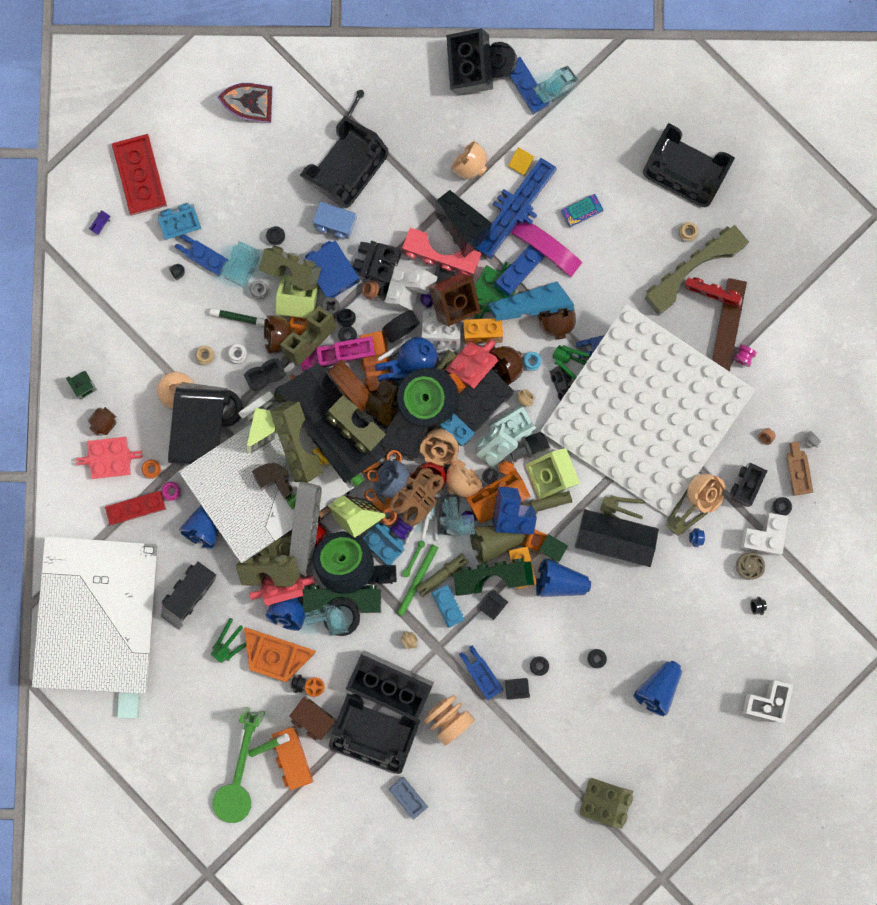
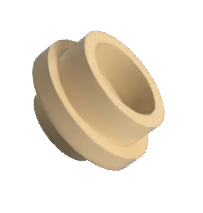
[679,222,698,241]
[195,346,215,365]
[517,389,535,407]
[401,631,418,649]

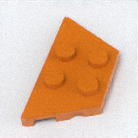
[244,627,316,682]

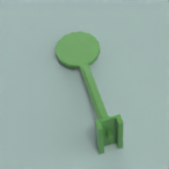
[213,707,265,823]

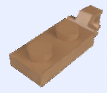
[787,441,813,496]

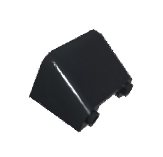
[300,116,388,208]
[643,123,735,207]
[168,382,230,464]
[329,693,421,774]

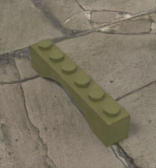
[644,225,749,315]

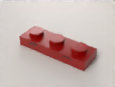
[685,277,742,308]
[105,491,166,526]

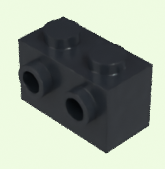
[730,463,768,507]

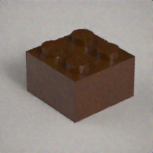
[429,273,481,327]
[289,696,337,741]

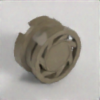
[736,553,765,580]

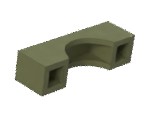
[270,401,323,483]

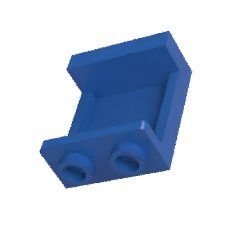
[303,240,360,299]

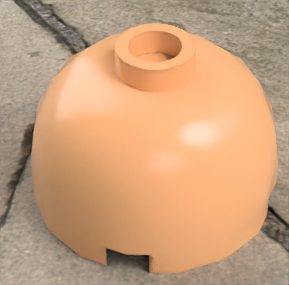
[451,141,487,179]
[157,372,194,410]
[420,428,459,467]
[445,459,482,498]
[687,474,725,513]

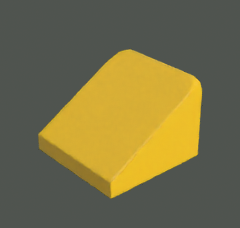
[508,147,534,175]

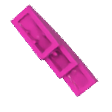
[301,336,375,372]

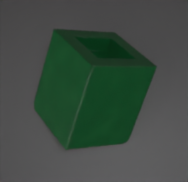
[66,371,97,399]
[539,534,568,563]

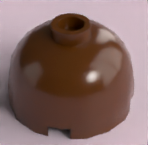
[537,308,576,340]
[264,315,295,354]
[489,346,524,385]

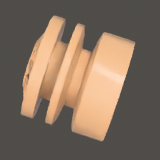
[423,695,475,746]

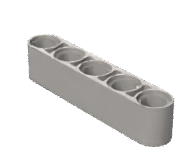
[289,482,322,576]

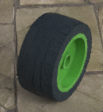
[397,368,459,427]
[313,531,374,594]

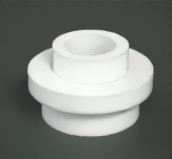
[228,344,247,363]

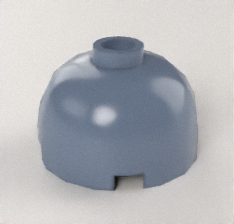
[374,459,410,499]

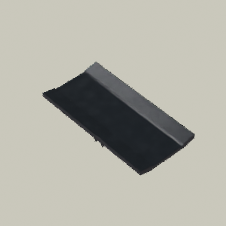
[275,362,387,483]

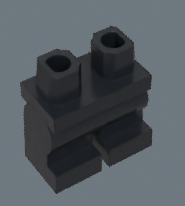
[352,240,402,285]

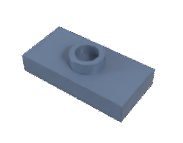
[389,776,428,820]

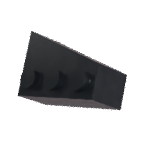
[435,190,492,258]
[161,561,217,630]

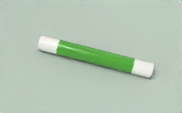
[246,734,290,760]

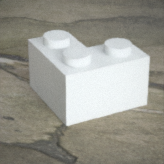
[385,266,437,311]
[740,513,789,556]
[742,680,793,723]

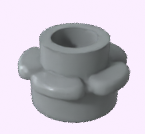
[250,281,269,299]
[804,431,821,448]

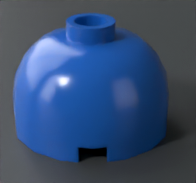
[398,337,438,373]
[265,598,305,631]

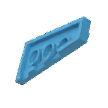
[488,281,574,321]

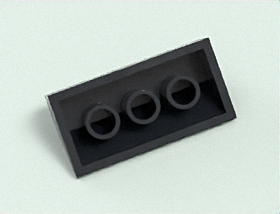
[574,509,659,567]
[346,650,434,722]

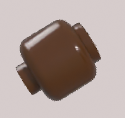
[88,407,117,436]

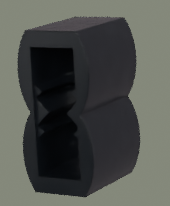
[244,358,286,391]

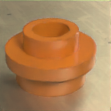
[142,459,161,479]
[498,460,517,475]

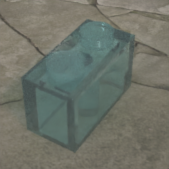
[222,241,262,288]

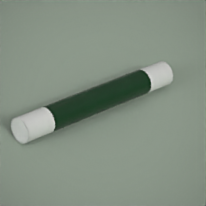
[210,308,265,326]

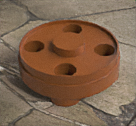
[328,359,371,413]

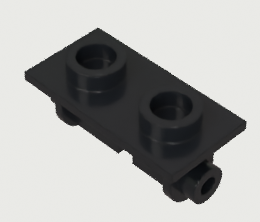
[549,366,573,401]
[367,565,397,584]

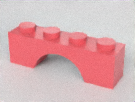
[402,227,481,278]

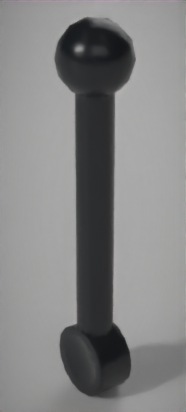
[346,90,364,118]

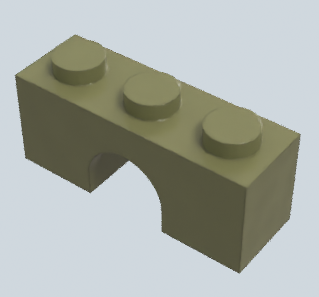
[259,246,321,291]
[280,306,337,367]
[325,395,386,454]
[235,555,300,587]

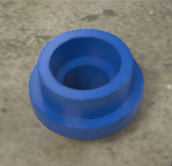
[689,528,705,547]

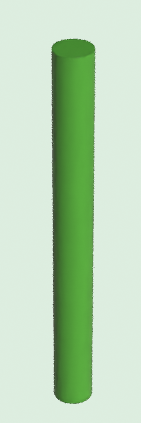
[397,544,439,616]

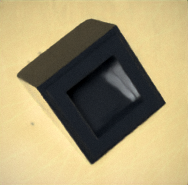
[525,432,550,455]

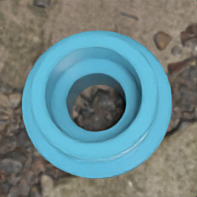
[523,352,541,371]

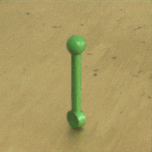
[403,540,425,577]

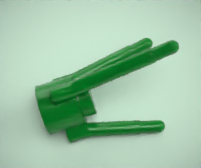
[552,345,589,380]
[211,618,246,663]

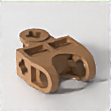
[390,468,444,526]

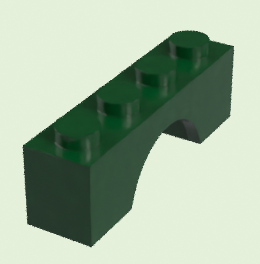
[453,558,534,596]
[303,585,382,613]

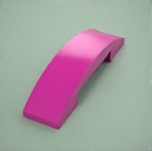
[511,221,582,278]

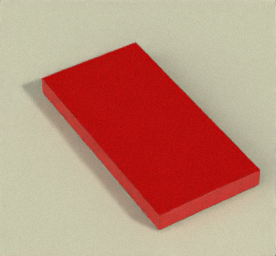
[111,134,167,216]

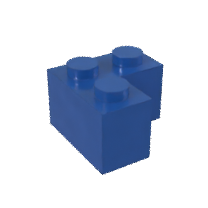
[492,487,537,534]

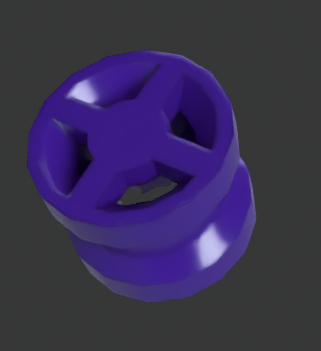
[390,517,414,541]

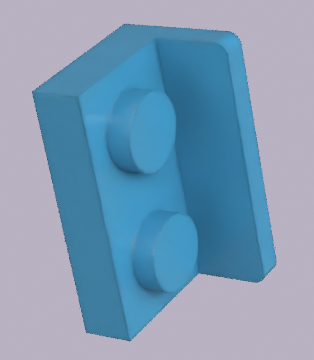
[158,203,201,240]
[439,413,475,446]
[363,523,405,565]

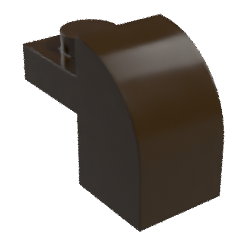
[365,379,399,426]
[252,463,293,500]

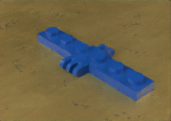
[475,158,557,259]

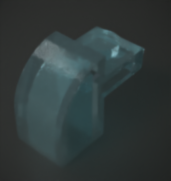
[533,65,579,103]
[439,496,475,536]
[305,603,349,636]

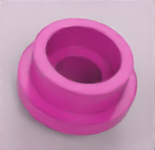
[161,482,181,501]

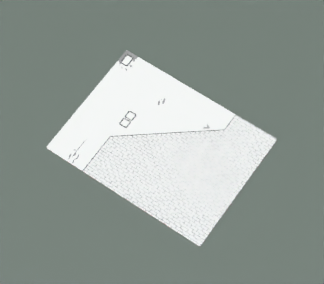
[179,403,365,563]
[32,536,157,694]

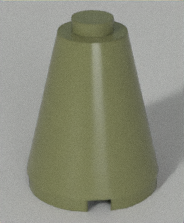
[470,526,525,565]

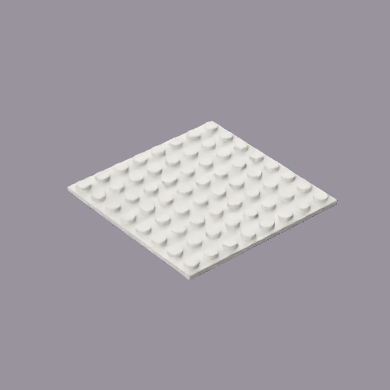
[540,303,756,516]

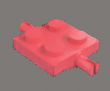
[445,339,498,389]
[76,437,143,479]
[249,575,315,606]

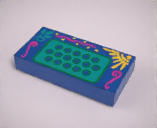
[561,194,603,228]

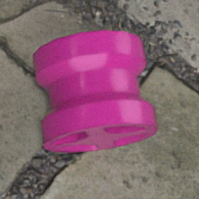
[733,345,757,367]

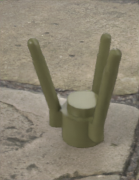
[666,489,708,536]
[600,495,644,519]

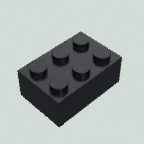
[446,28,493,96]
[454,369,514,433]

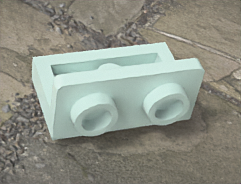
[488,405,536,440]
[476,423,518,467]

